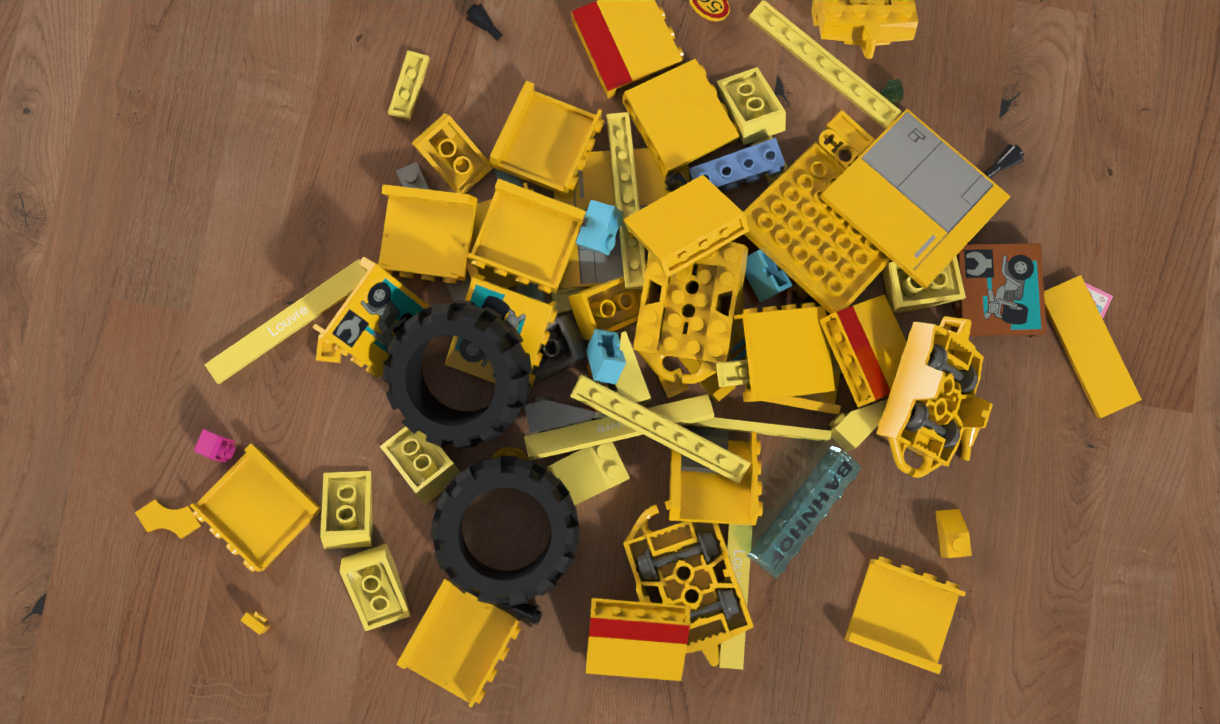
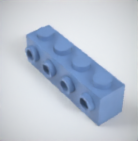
[689,138,785,192]

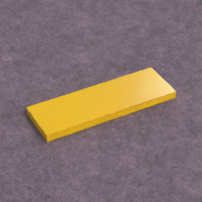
[1044,275,1142,419]

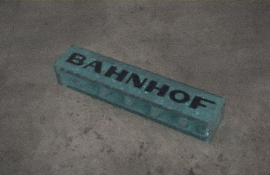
[747,446,862,579]

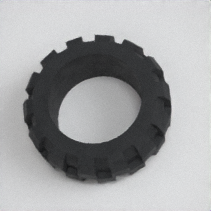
[383,300,532,449]
[431,456,579,606]

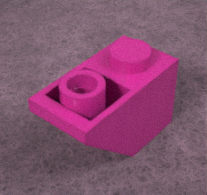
[194,429,235,463]

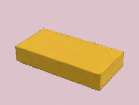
[825,110,875,154]

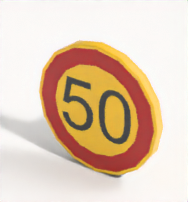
[689,0,730,21]

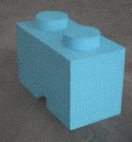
[576,200,624,256]
[745,250,792,302]
[586,329,626,384]

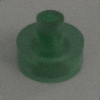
[881,79,904,103]

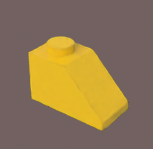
[935,509,972,558]

